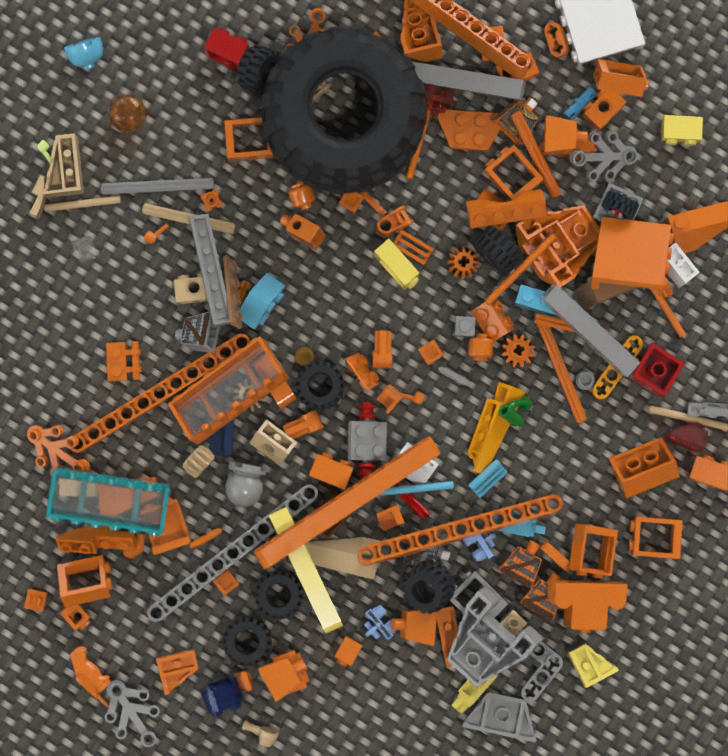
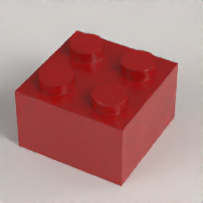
[204,28,249,71]
[628,343,685,398]

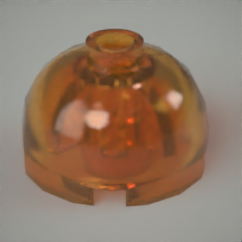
[109,95,147,133]

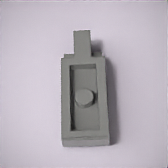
[687,402,728,419]

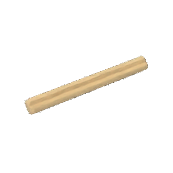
[142,203,235,234]

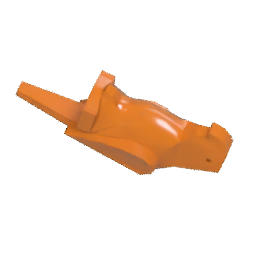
[70,646,111,708]

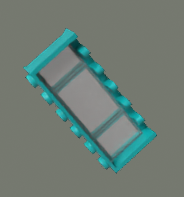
[46,467,171,536]

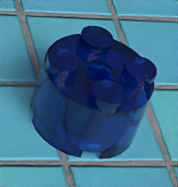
[200,676,244,717]

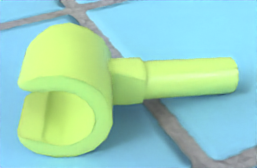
[37,140,51,164]

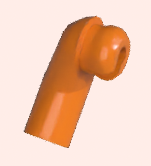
[123,534,146,559]

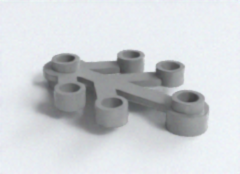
[570,131,638,182]
[104,680,160,747]

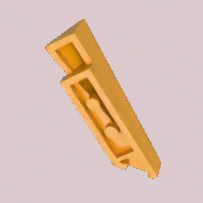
[468,382,525,474]

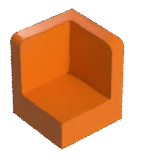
[377,384,404,414]
[376,505,405,531]

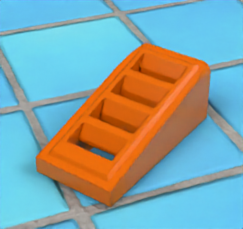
[234,669,254,692]

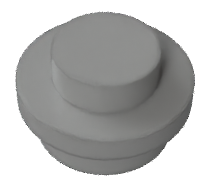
[575,371,595,390]

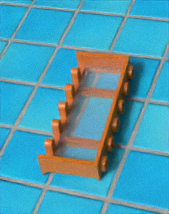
[168,336,290,445]

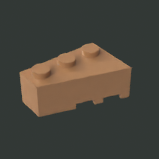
[574,276,637,310]

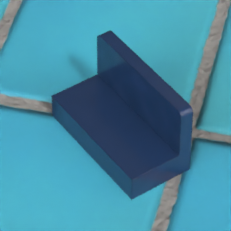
[209,418,234,456]

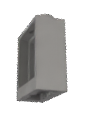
[450,571,508,618]

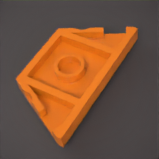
[435,109,500,152]

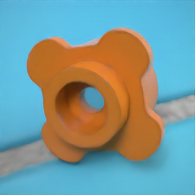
[201,190,222,211]

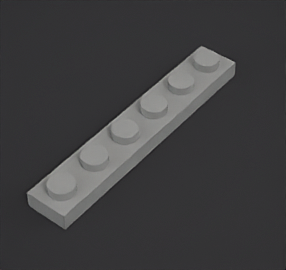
[189,214,231,327]

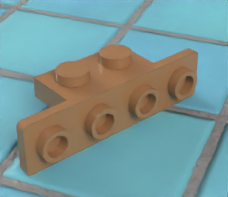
[223,255,243,329]

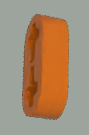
[544,22,569,58]
[539,540,570,572]

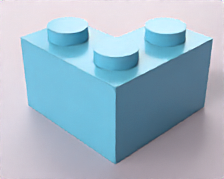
[240,273,285,330]

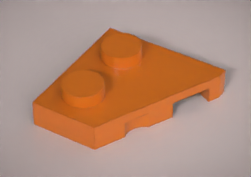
[156,649,199,695]

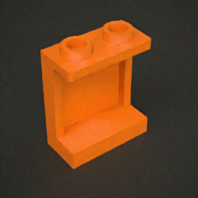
[140,497,192,555]

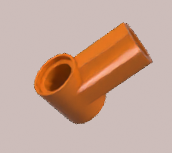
[373,330,392,369]
[283,410,324,439]

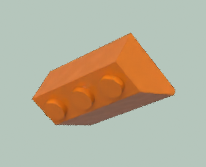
[608,437,680,499]

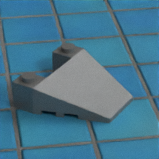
[447,586,544,687]

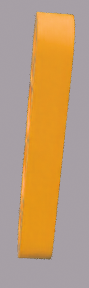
[592,336,643,400]

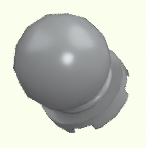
[225,461,267,507]

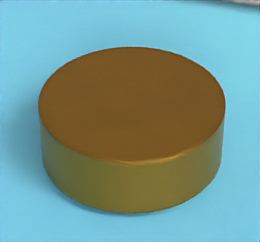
[295,347,314,366]

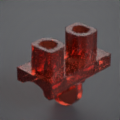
[424,84,457,117]

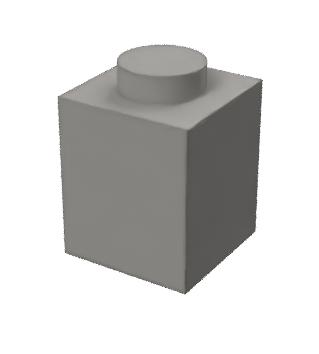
[454,316,475,338]

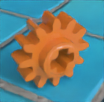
[501,334,535,368]

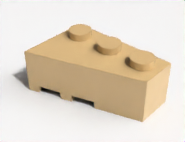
[43,133,84,198]

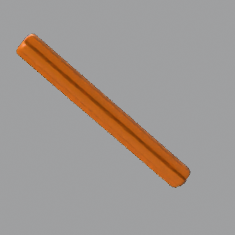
[511,111,562,198]

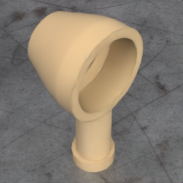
[242,720,279,747]

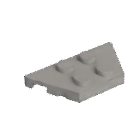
[462,692,536,742]

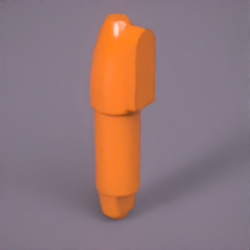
[189,528,222,548]

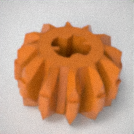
[447,246,480,279]

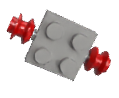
[348,402,387,480]

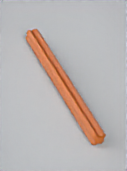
[536,324,587,423]

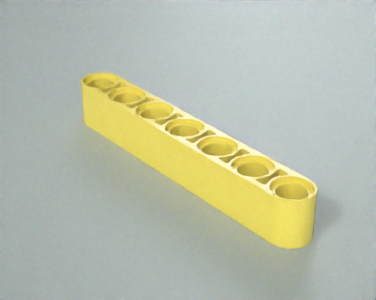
[269,507,343,634]

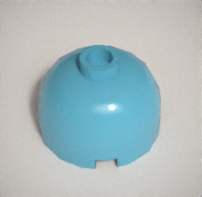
[64,37,103,69]

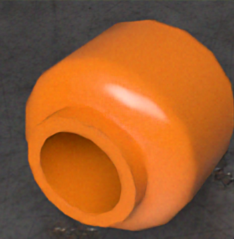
[288,181,316,210]
[468,334,493,361]

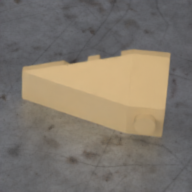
[304,537,382,579]

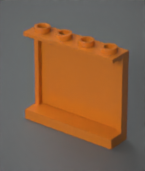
[591,217,674,297]

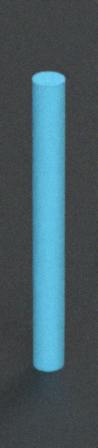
[378,481,454,496]

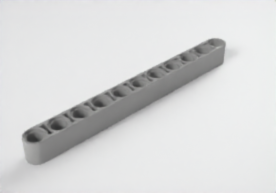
[147,485,318,622]

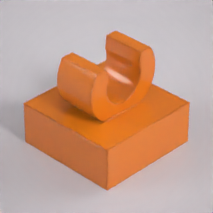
[24,589,48,612]

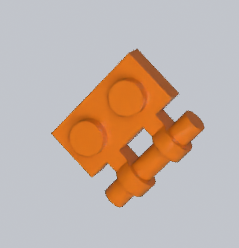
[106,341,142,382]

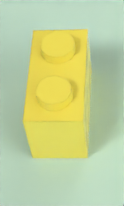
[661,115,703,146]

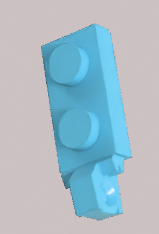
[493,514,546,537]

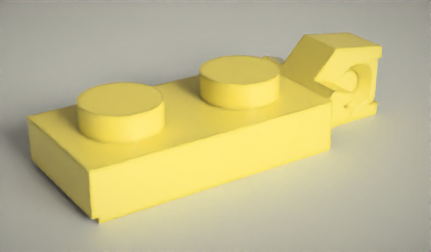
[452,675,498,714]

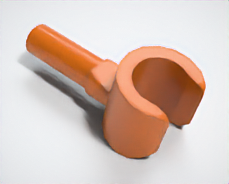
[144,223,169,244]
[401,391,425,404]

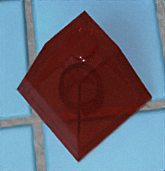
[661,422,709,453]

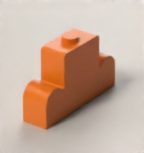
[547,580,628,633]

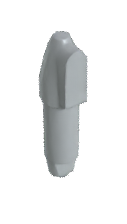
[438,366,472,386]

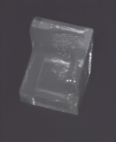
[71,235,98,263]

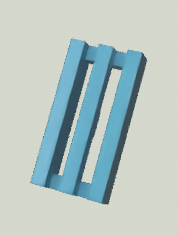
[468,459,508,498]

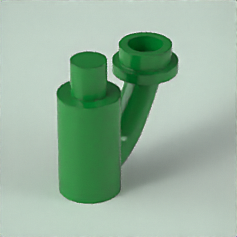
[498,396,532,427]

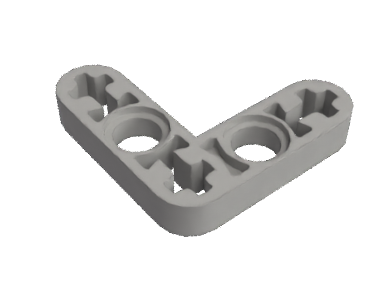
[515,629,563,702]

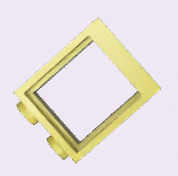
[374,239,419,290]

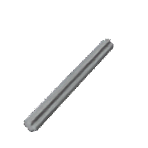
[101,178,214,194]

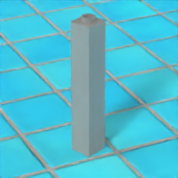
[413,62,526,101]
[540,285,640,377]

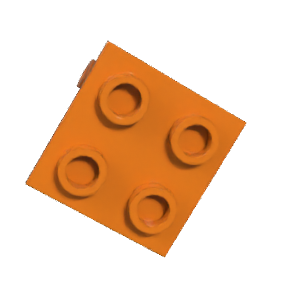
[345,352,381,392]

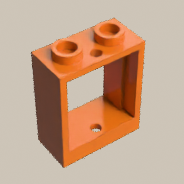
[593,59,649,97]
[224,118,274,162]
[484,145,544,201]
[628,517,683,559]
[569,524,618,579]
[57,555,113,607]

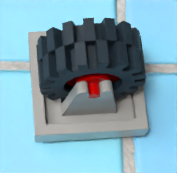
[593,183,644,222]

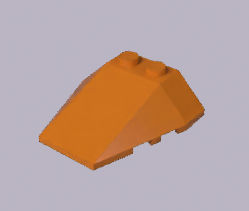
[515,205,600,288]

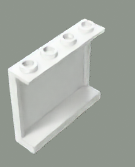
[554,0,645,67]

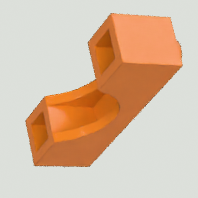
[466,189,547,229]

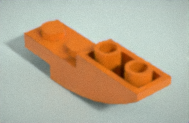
[56,525,137,554]

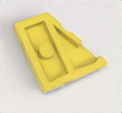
[568,644,619,688]

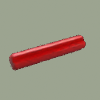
[392,481,430,520]

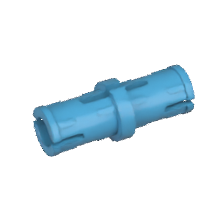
[562,87,597,121]

